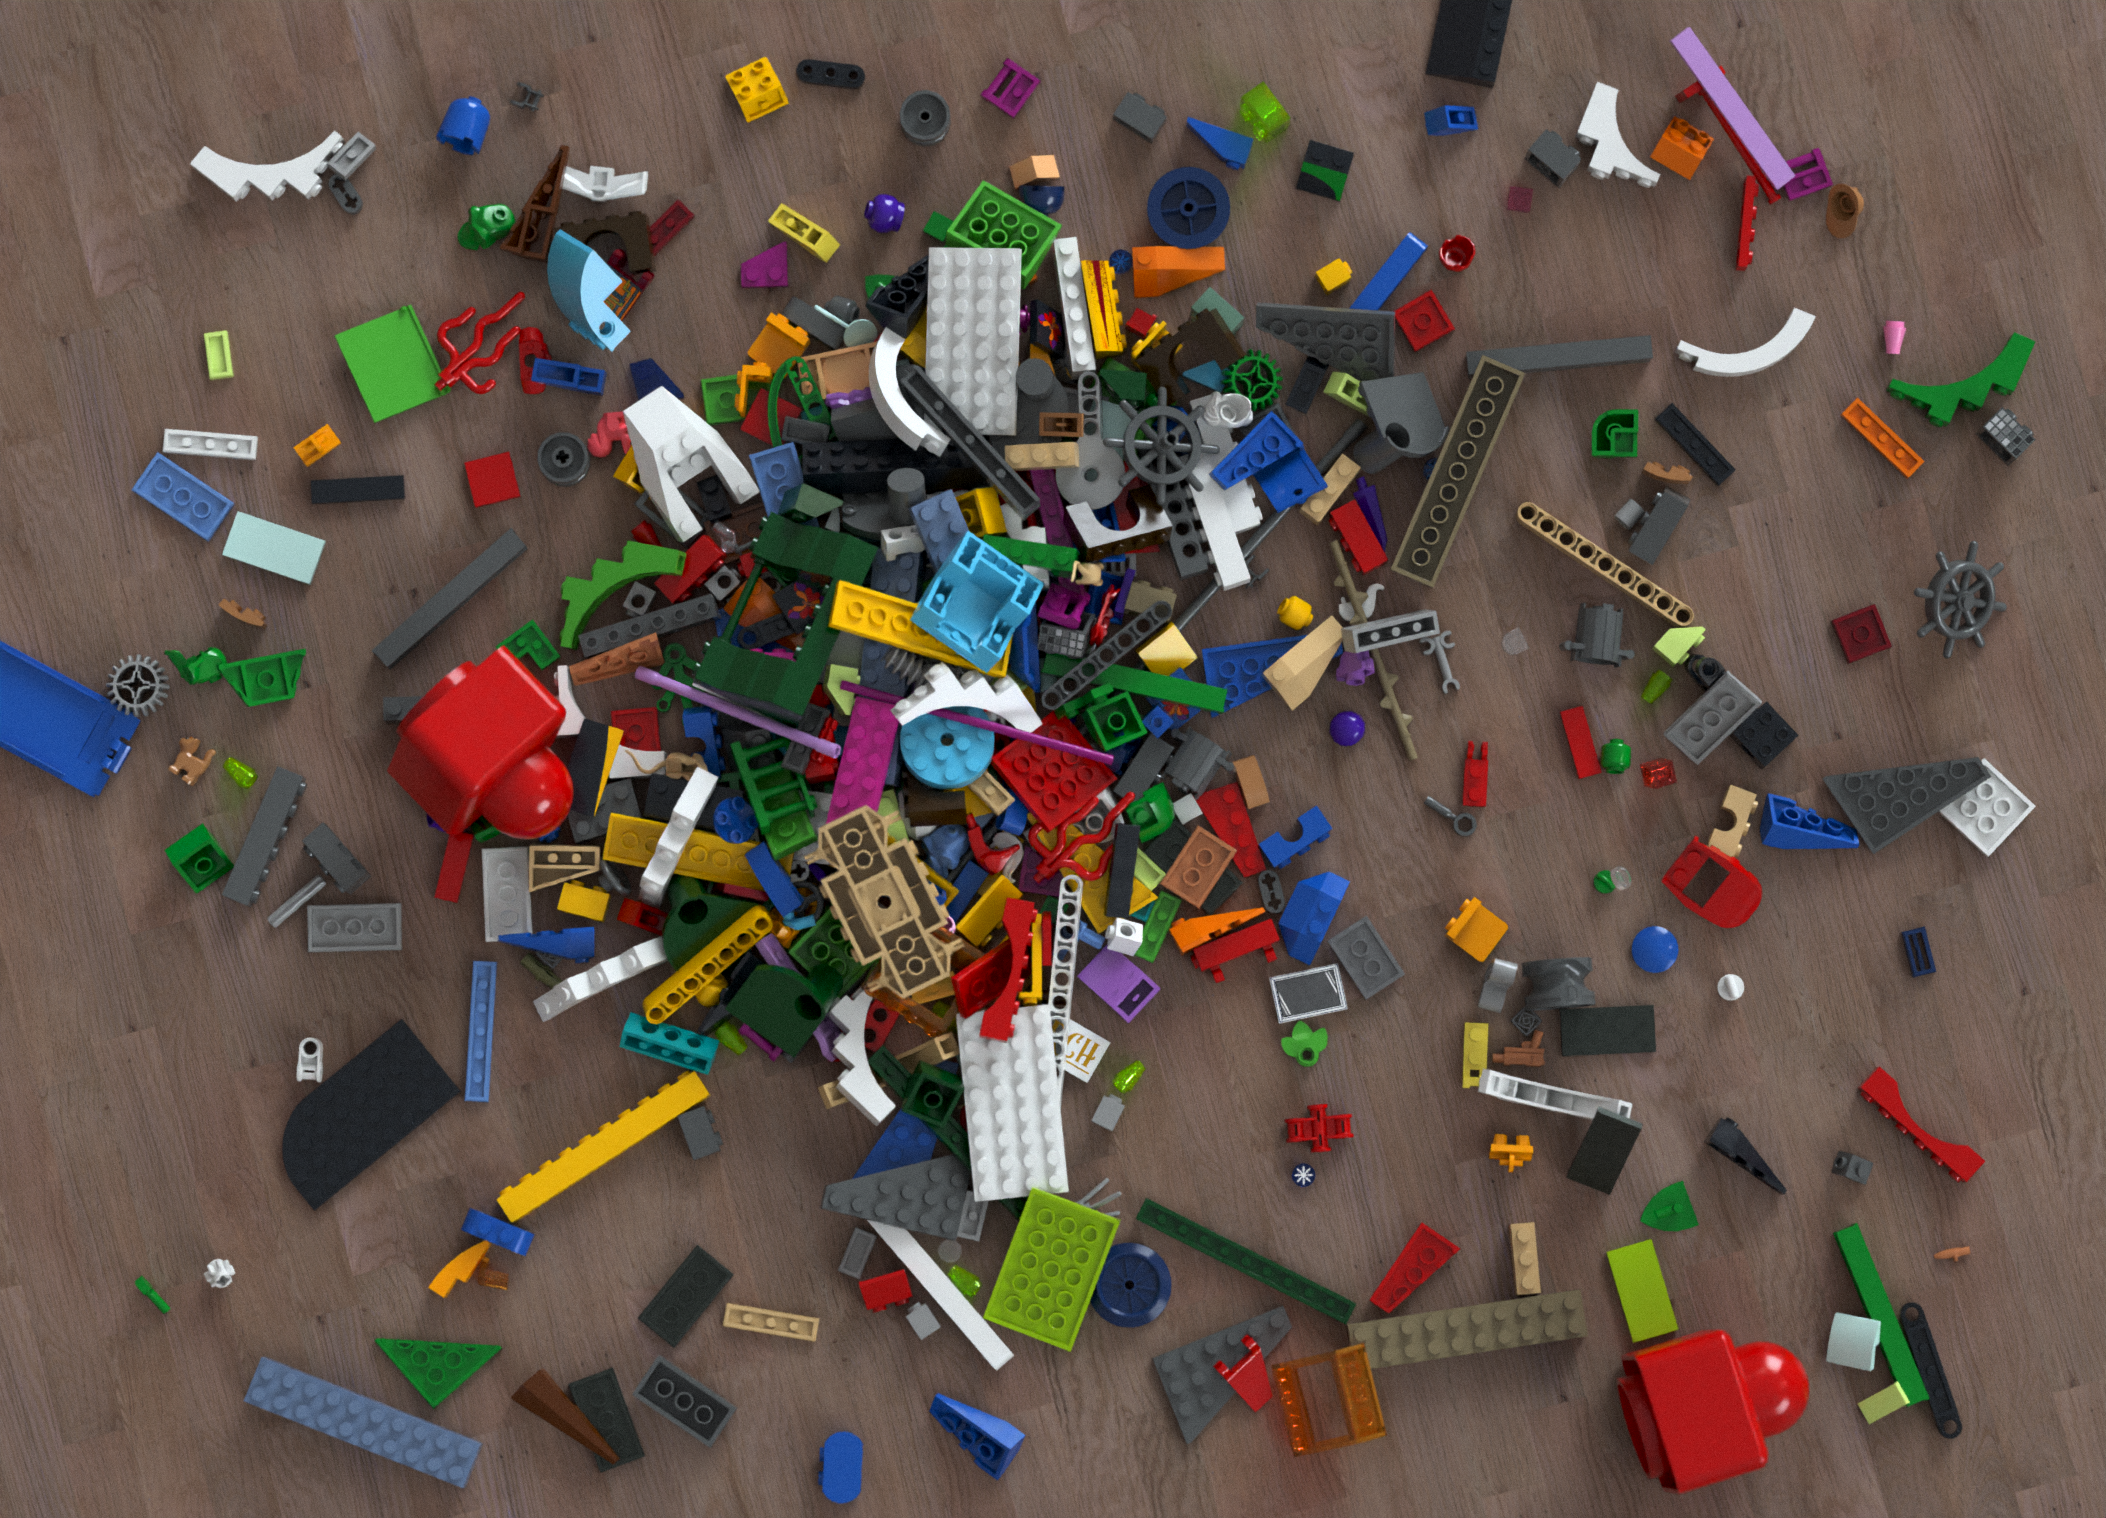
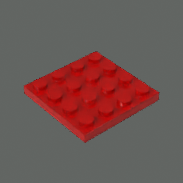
[990,709,1117,834]

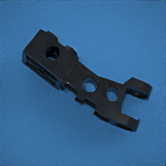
[1685,654,1799,770]

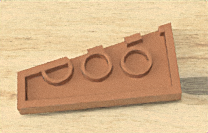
[569,632,665,686]

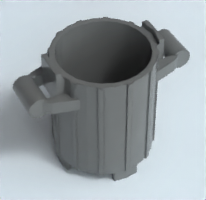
[1559,603,1635,668]
[1161,726,1236,800]

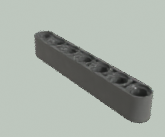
[1041,600,1172,710]

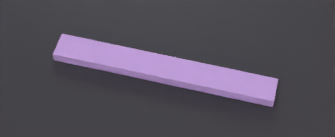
[1670,27,1795,190]

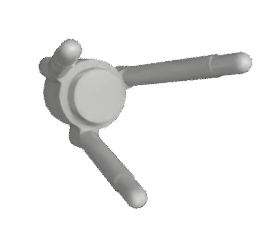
[1075,1178,1121,1217]

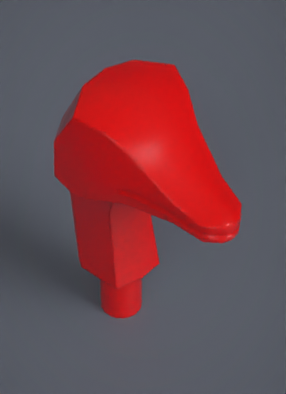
[966,813,1020,875]

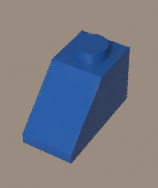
[1424,105,1478,136]

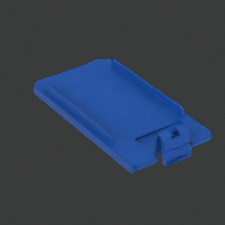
[0,641,141,797]

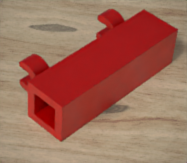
[1190,918,1280,984]

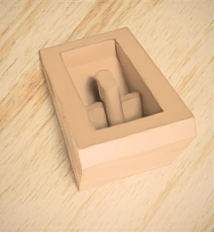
[1009,155,1060,189]

